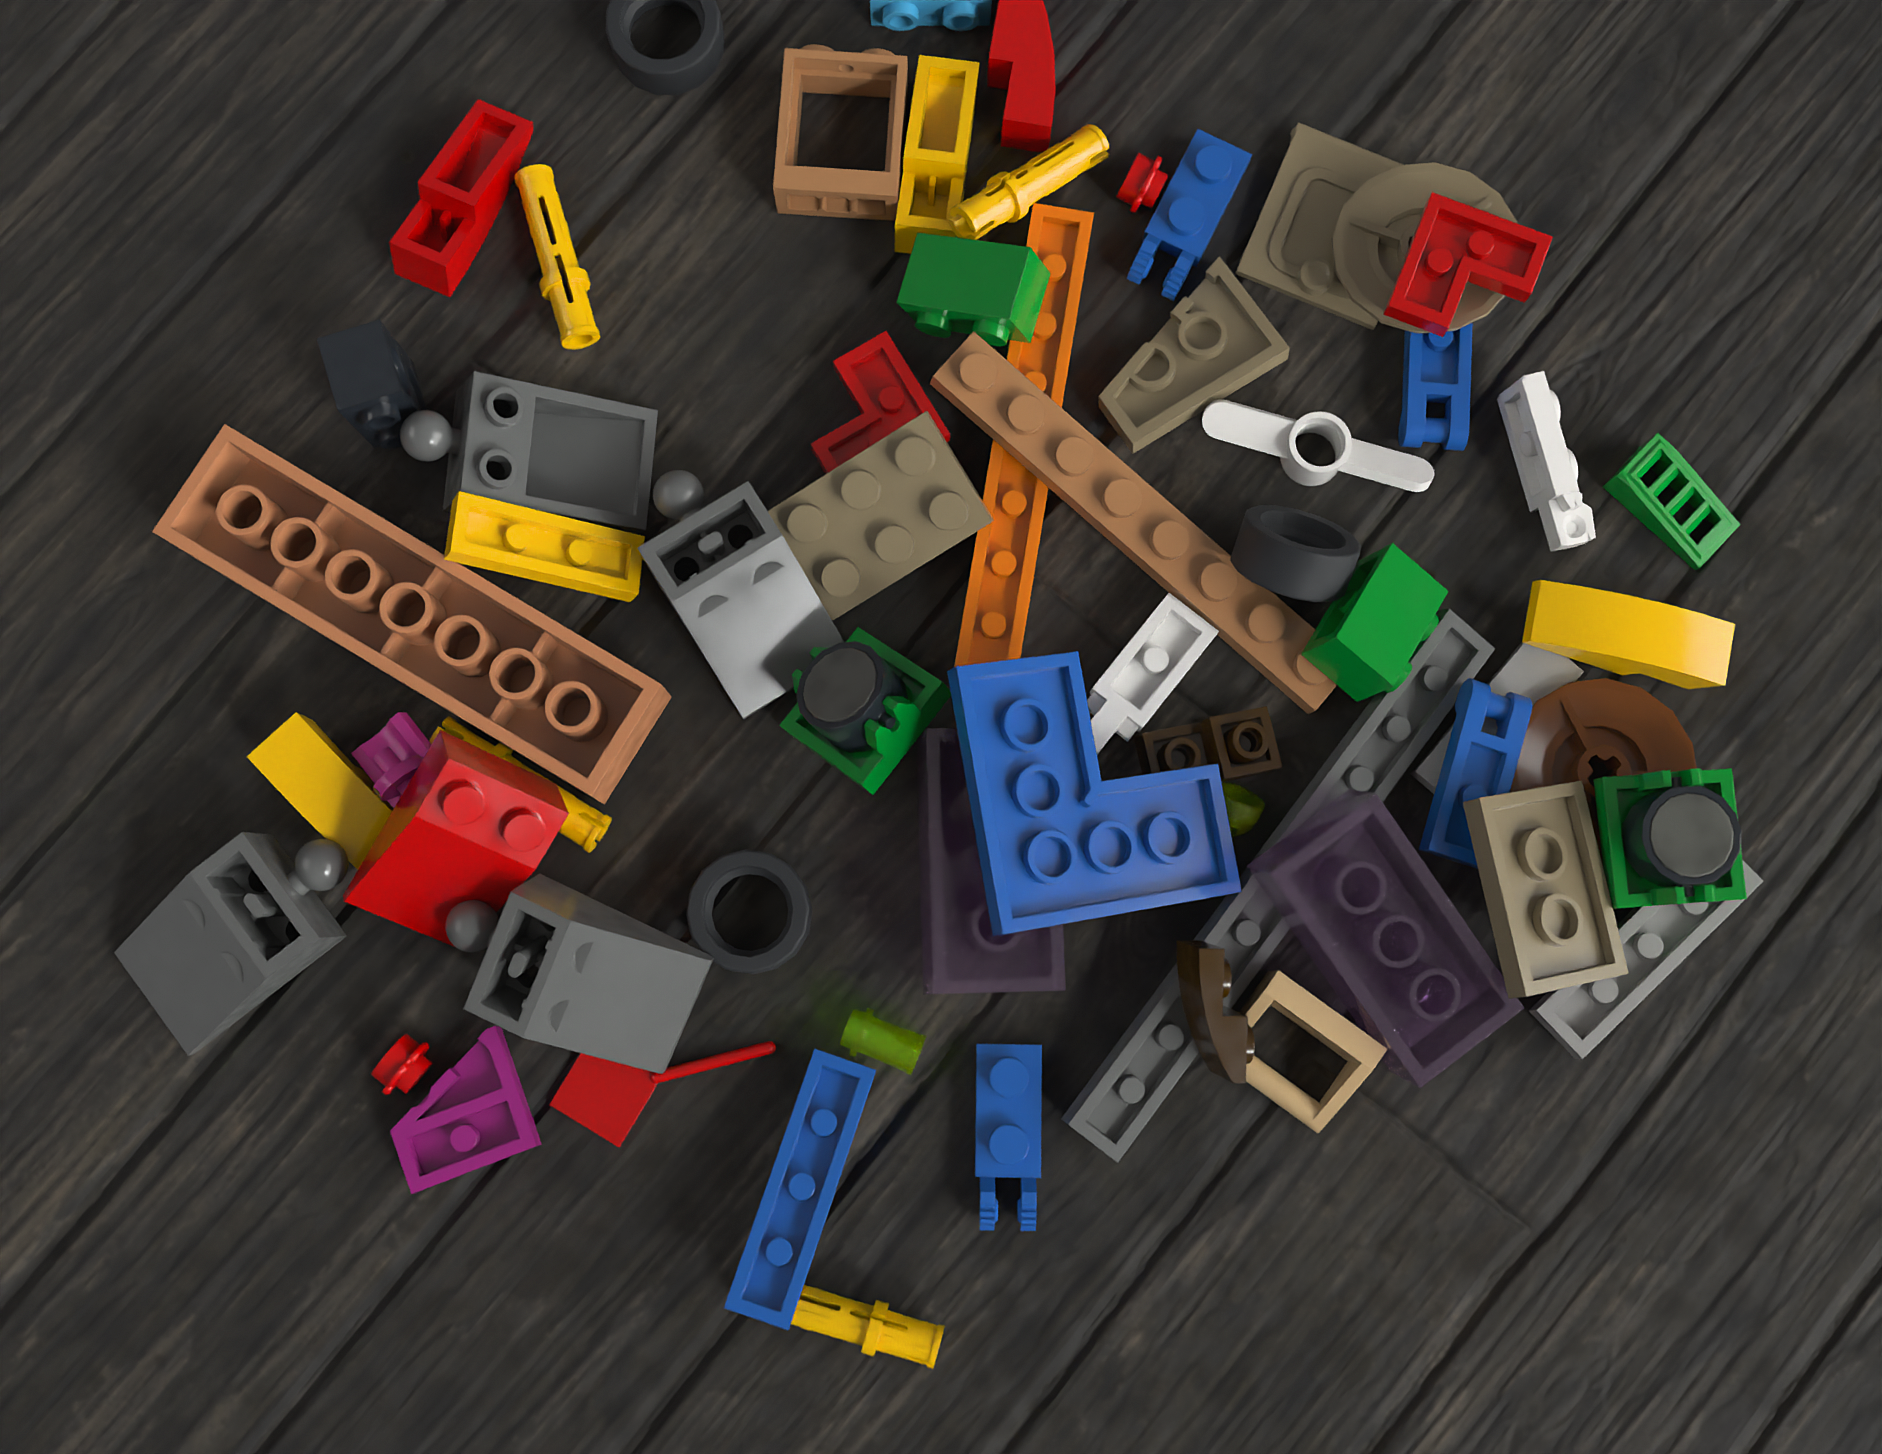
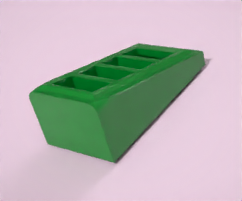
[1602,432,1741,571]

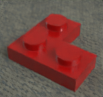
[1383,192,1553,337]
[811,331,950,474]

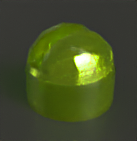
[1222,782,1265,837]

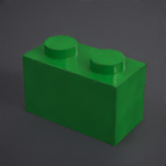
[897,233,1051,346]
[1301,543,1448,702]

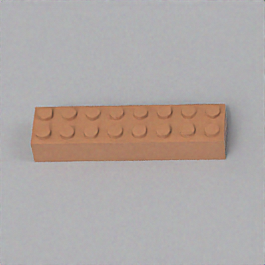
[152,424,671,805]

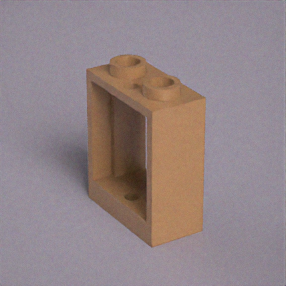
[773,44,908,221]

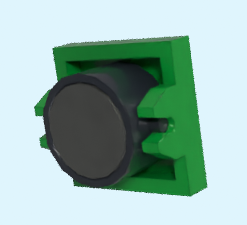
[779,627,951,795]
[1593,768,1747,909]

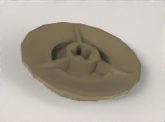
[1332,163,1518,334]

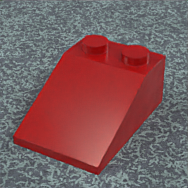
[343,730,569,947]

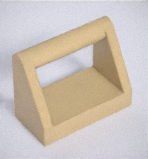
[1240,970,1387,1133]

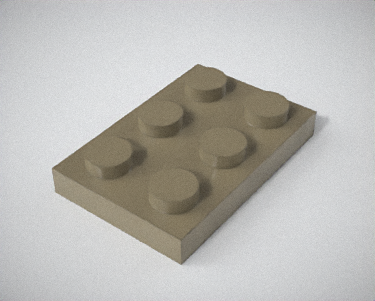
[768,411,994,621]
[1463,781,1629,999]

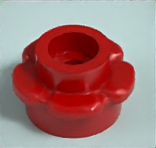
[1116,153,1168,212]
[371,1033,433,1095]

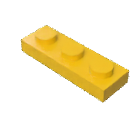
[444,491,645,602]

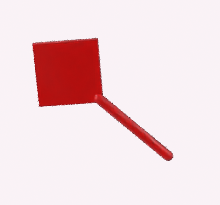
[549,1041,776,1147]

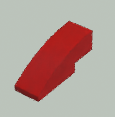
[987,0,1056,153]
[389,99,534,297]

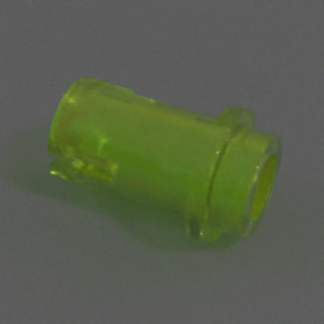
[840,1007,927,1075]

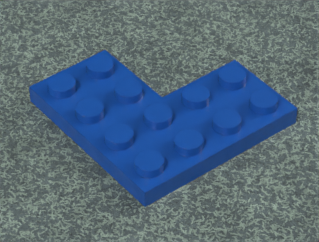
[947,652,1242,936]

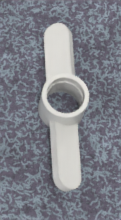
[1202,399,1434,492]

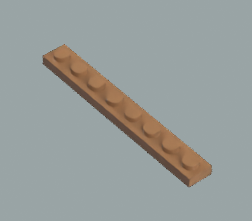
[930,331,1337,714]

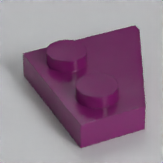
[390,1026,542,1194]

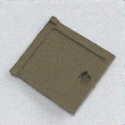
[1235,122,1403,330]

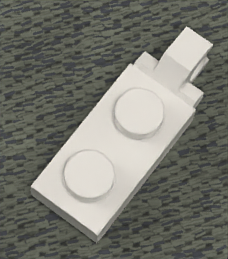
[1497,371,1596,551]
[1087,593,1219,754]

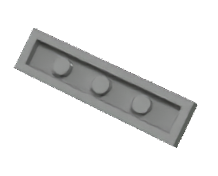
[1529,861,1763,1059]

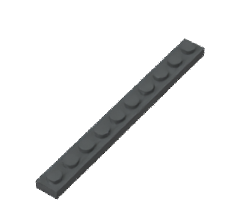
[1061,609,1495,1163]

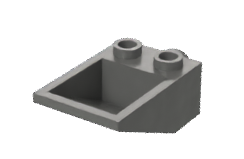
[400,371,658,532]
[638,470,844,720]
[114,832,349,1056]
[446,873,714,1074]

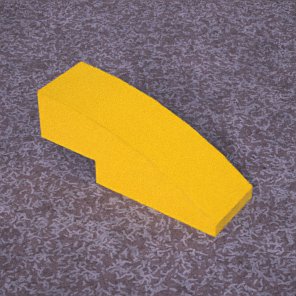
[895,55,980,254]
[1522,580,1735,689]
[246,712,394,870]

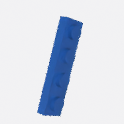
[724,1049,876,1330]

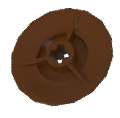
[1510,678,1697,866]

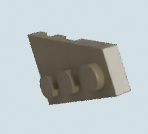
[1099,256,1290,454]

